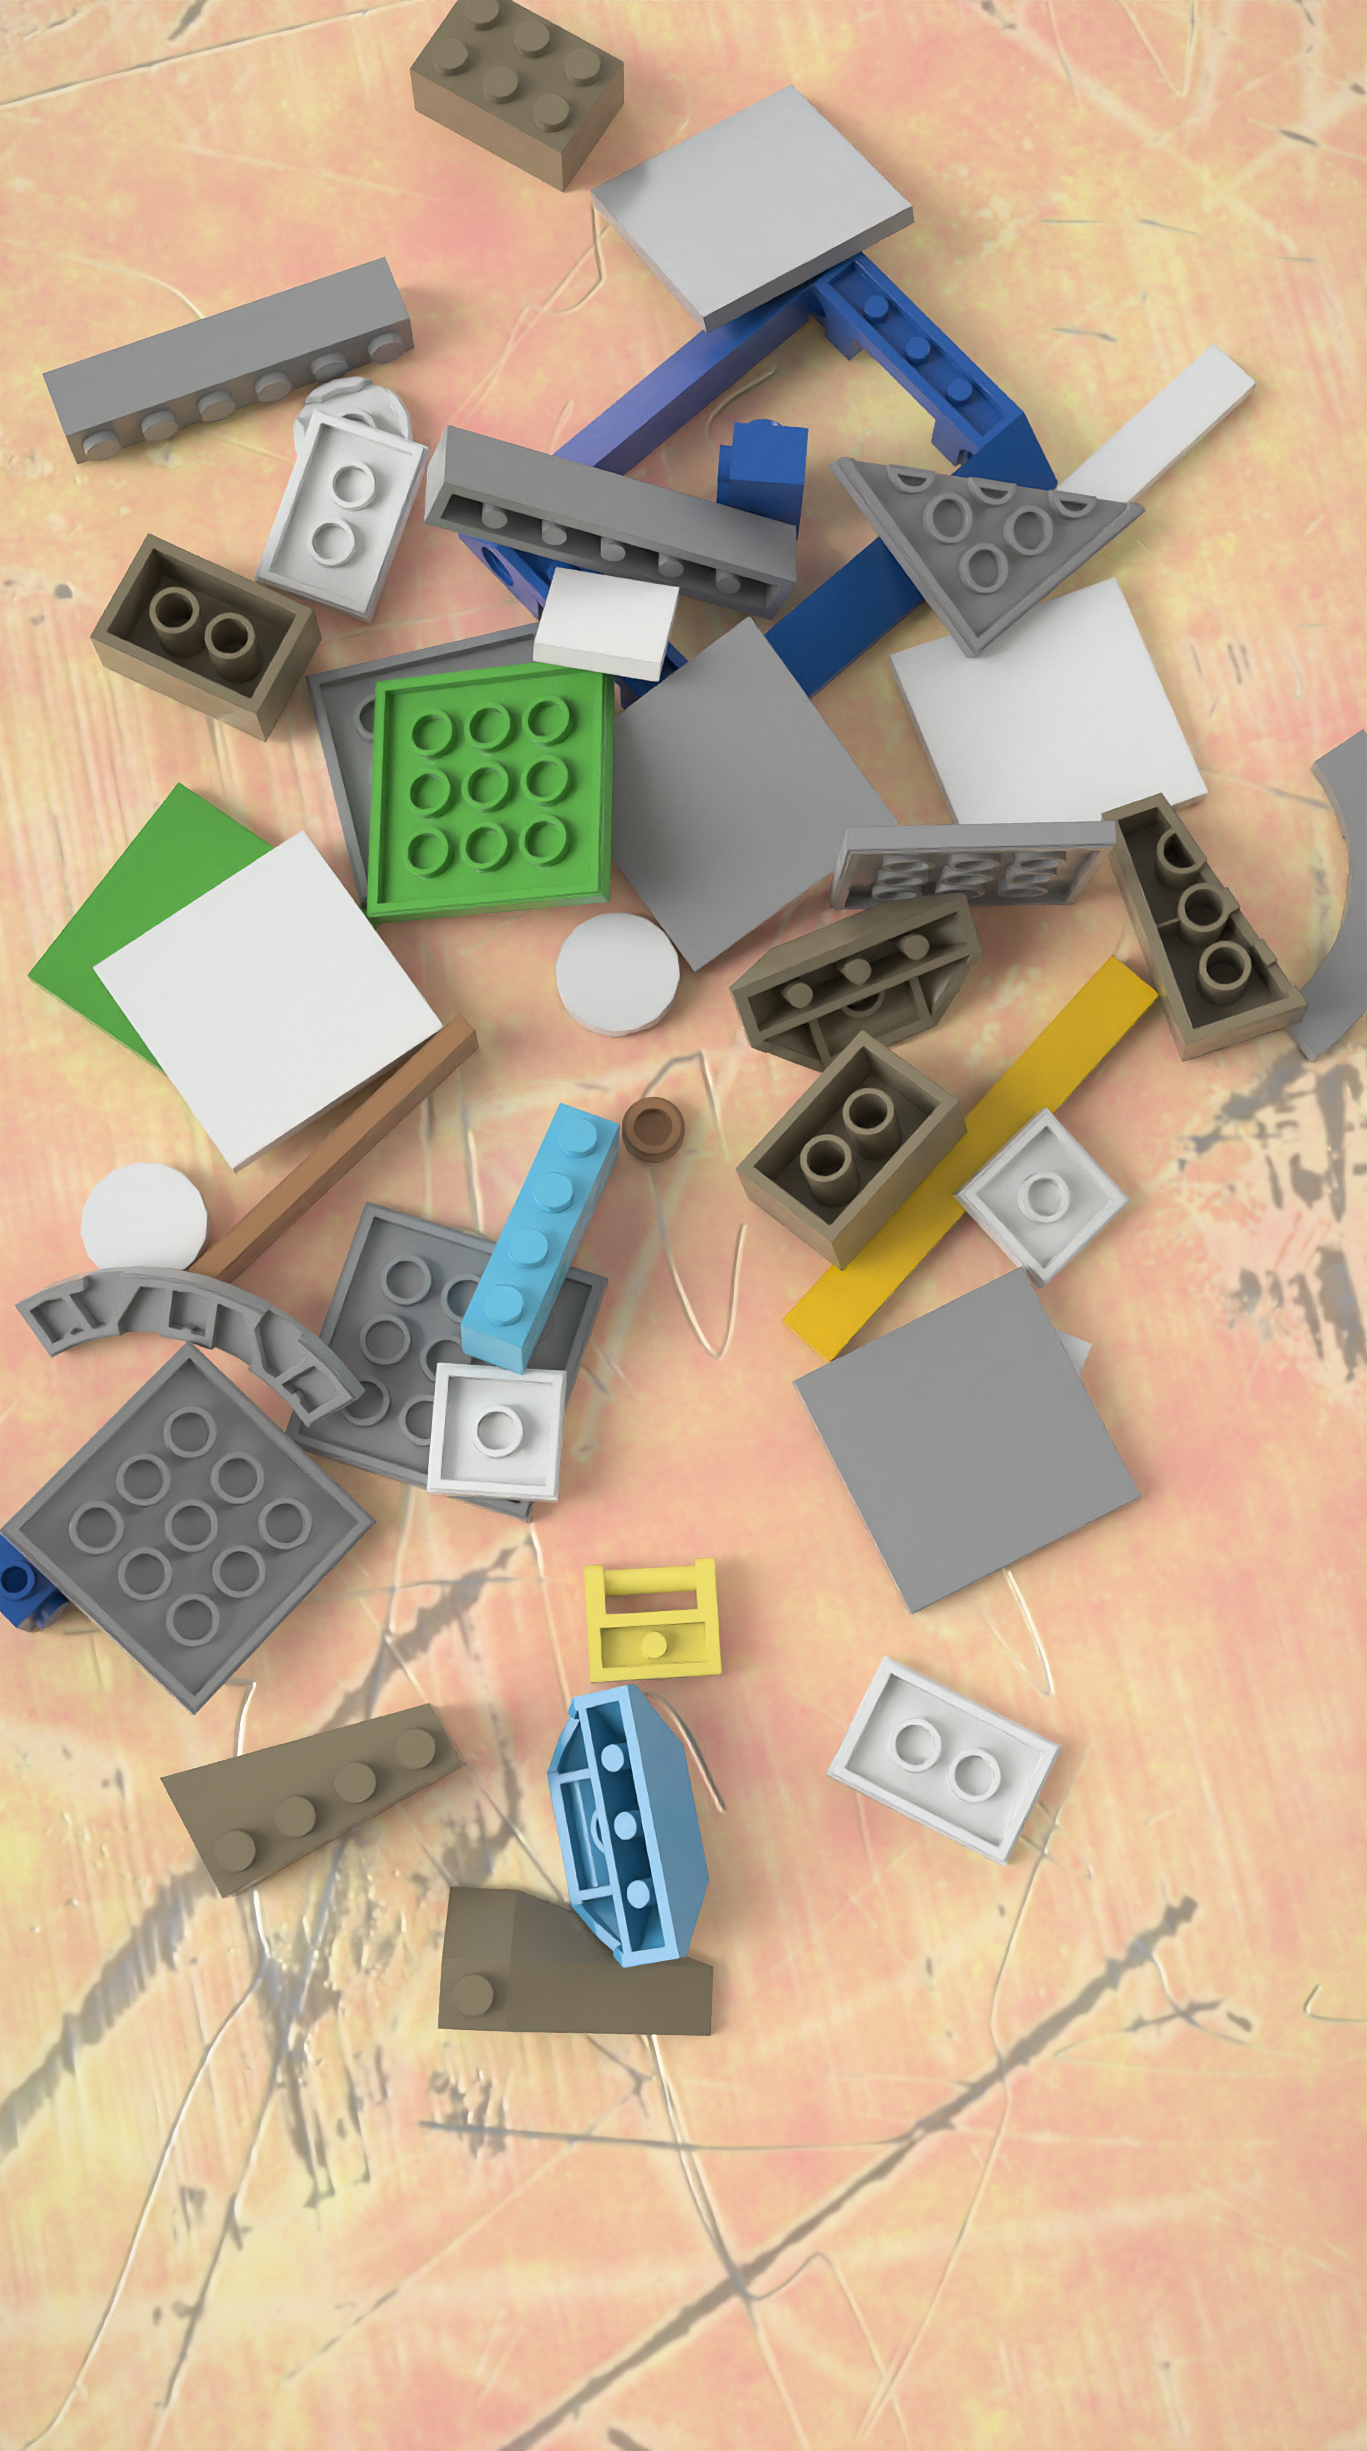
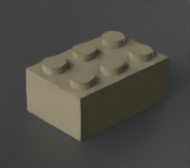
[410,0,624,193]
[90,533,322,742]
[735,1030,967,1271]

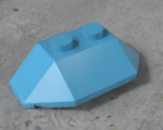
[547,1684,709,1968]

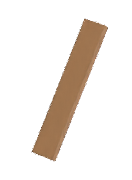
[187,1015,479,1284]

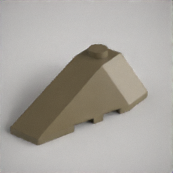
[438,1887,713,2036]

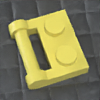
[584,1557,722,1684]

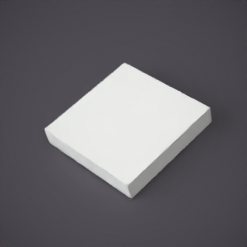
[533,567,679,682]
[952,1108,1131,1288]
[426,1363,567,1503]

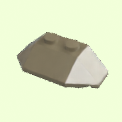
[729,892,984,1073]

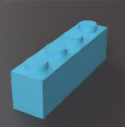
[460,1103,620,1376]

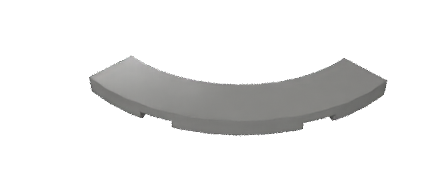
[1285,729,1367,1063]
[14,1266,366,1428]

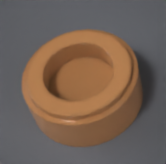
[622,1097,685,1163]

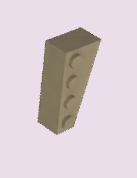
[1101,792,1308,1062]
[160,1703,467,1899]

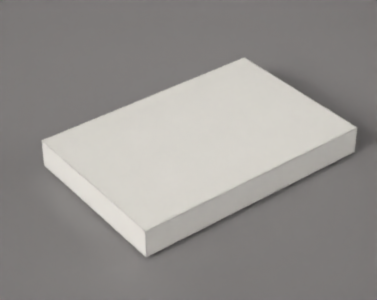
[254,408,431,623]
[825,1656,1062,1867]

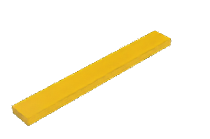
[781,955,1159,1364]

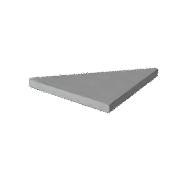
[828,457,1146,658]

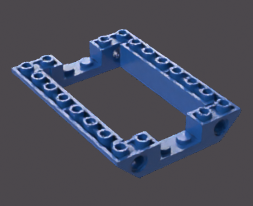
[458,251,1058,710]

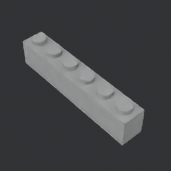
[42,256,414,464]
[424,424,797,620]

